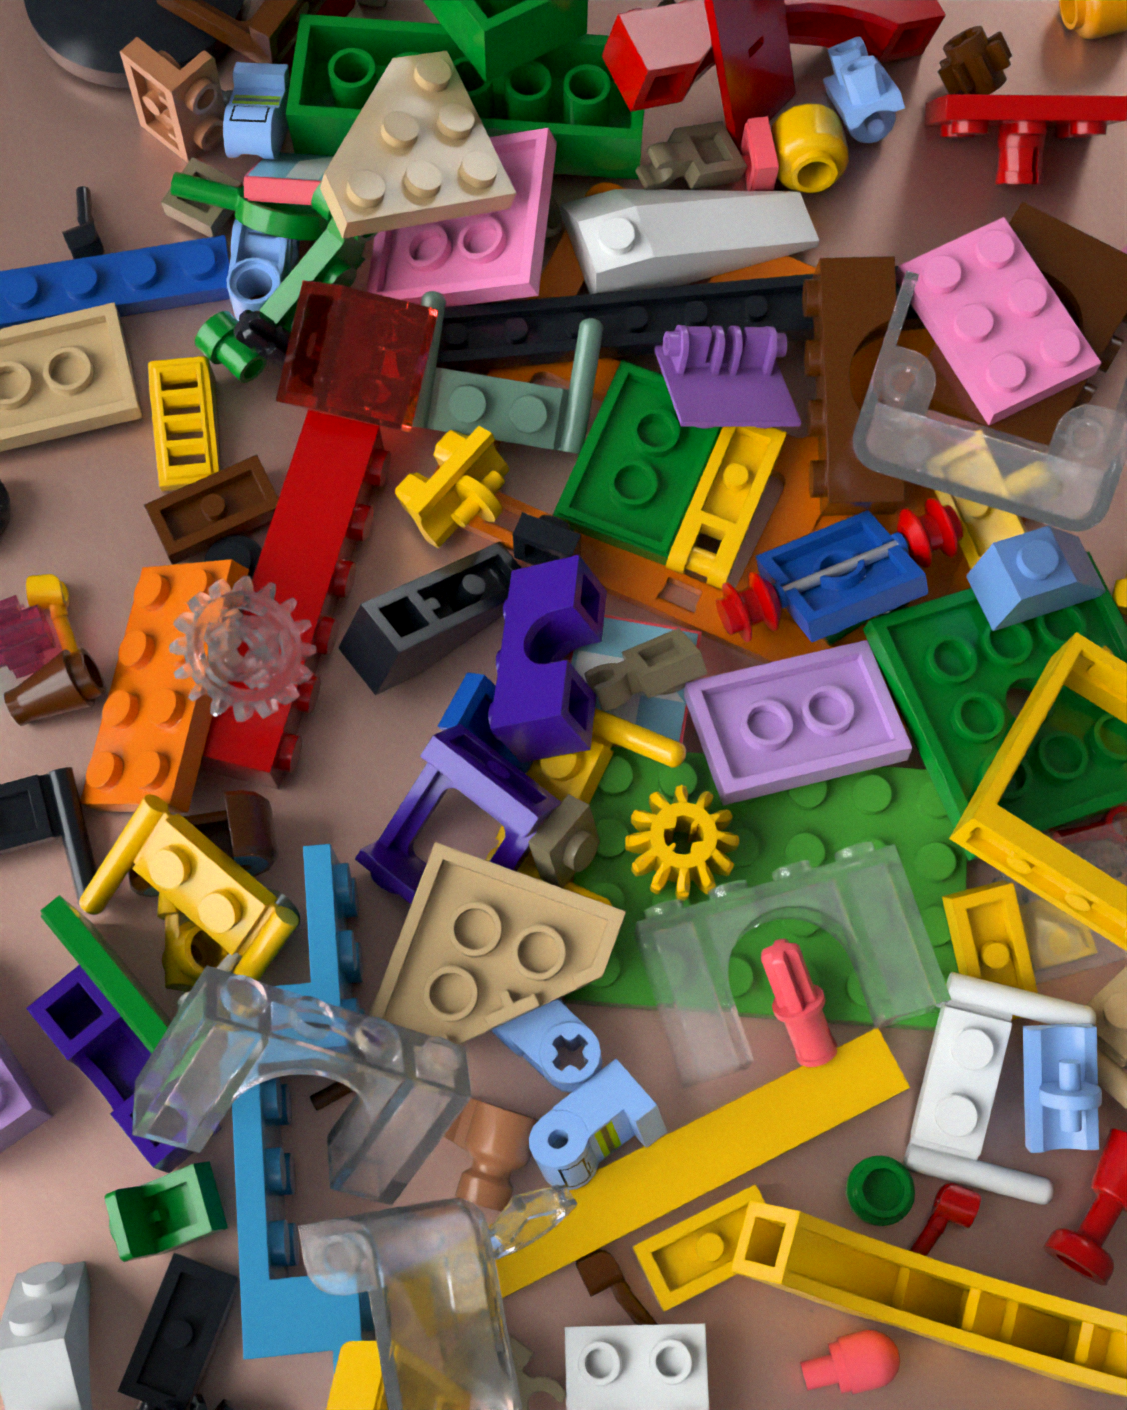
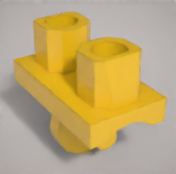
[395,426,510,549]

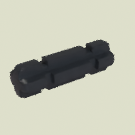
[234,310,337,391]

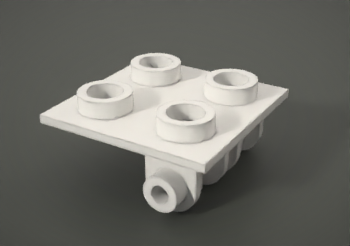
[565,1323,709,1410]

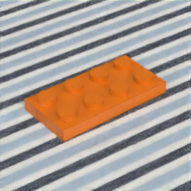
[80,559,249,813]

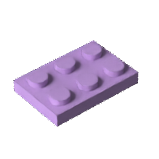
[684,640,912,805]

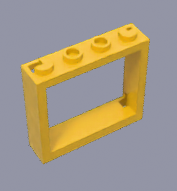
[949,632,1127,951]

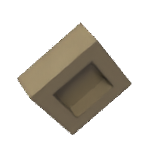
[161,157,243,237]
[528,794,600,888]

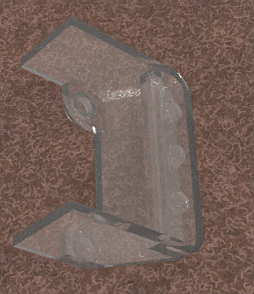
[853,271,1127,532]

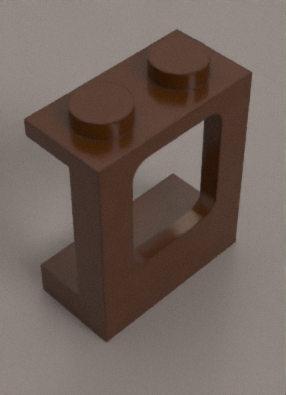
[156,0,326,64]

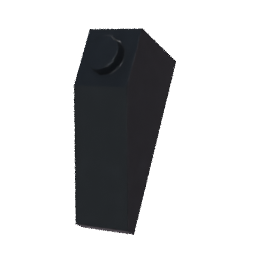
[338,541,522,696]

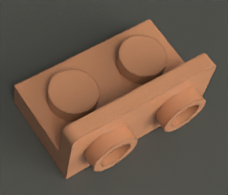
[120,37,225,163]

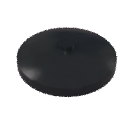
[24,0,251,88]

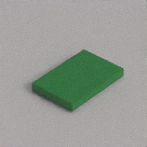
[553,360,722,566]
[40,895,212,1085]

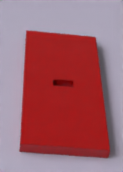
[704,0,796,152]

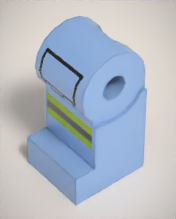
[223,62,290,160]
[529,1059,667,1190]

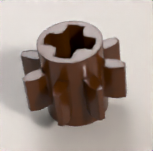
[937,26,1012,95]

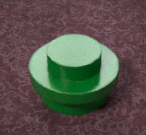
[845,1156,915,1226]

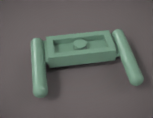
[402,291,604,454]

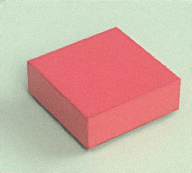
[740,116,779,191]

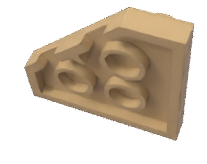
[320,51,516,238]
[362,842,626,1059]

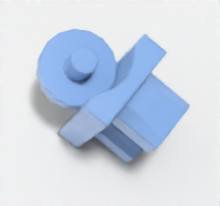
[823,36,905,143]
[1023,1023,1102,1153]

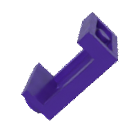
[355,724,561,904]

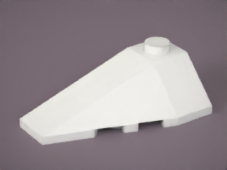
[560,189,819,294]

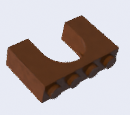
[900,201,1127,475]

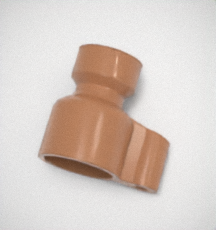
[435,1090,539,1213]

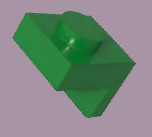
[105,1161,228,1262]

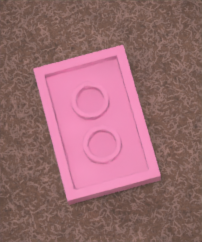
[896,217,1101,425]

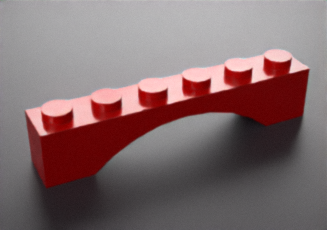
[601,0,946,112]

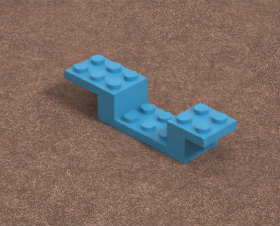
[227,844,386,1373]

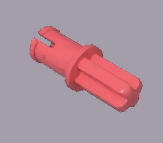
[761,938,838,1067]

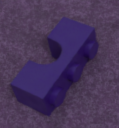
[488,555,607,763]
[26,965,222,1173]

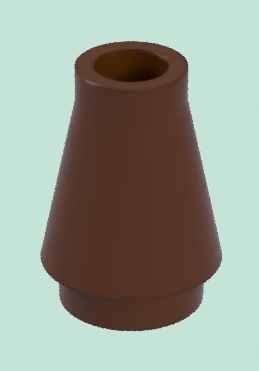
[4,648,106,726]

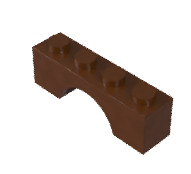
[802,256,905,516]

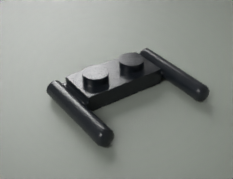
[0,767,97,906]

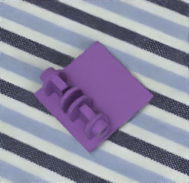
[654,325,801,429]

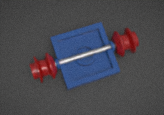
[716,498,963,642]

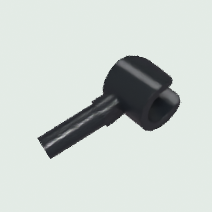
[62,186,105,259]

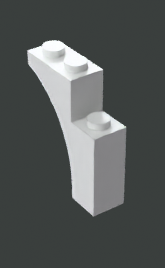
[0,1261,92,1410]

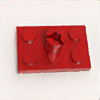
[925,94,1127,185]

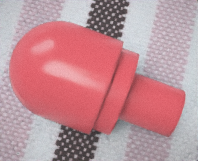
[800,1330,900,1395]

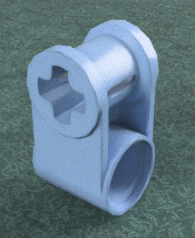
[226,219,300,321]
[491,998,602,1093]

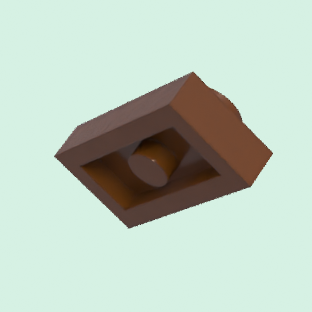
[144,454,279,565]

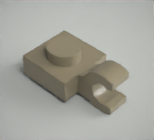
[635,121,748,190]

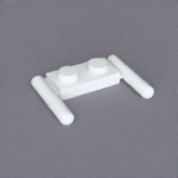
[903,972,1096,1205]

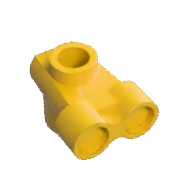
[157,893,229,992]

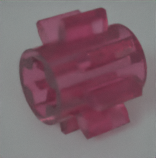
[0,595,56,679]

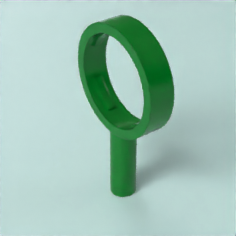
[170,172,329,240]

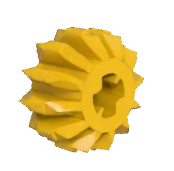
[625,785,739,901]

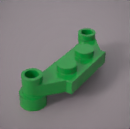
[195,181,378,383]

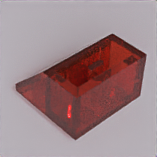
[276,280,439,433]

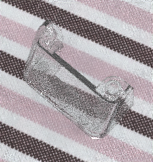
[298,1198,523,1410]

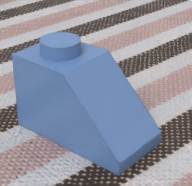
[966,525,1106,631]

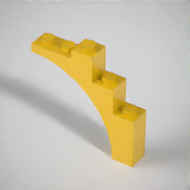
[731,1200,1127,1398]

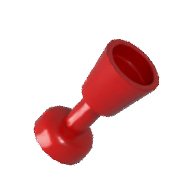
[1043,1128,1127,1286]

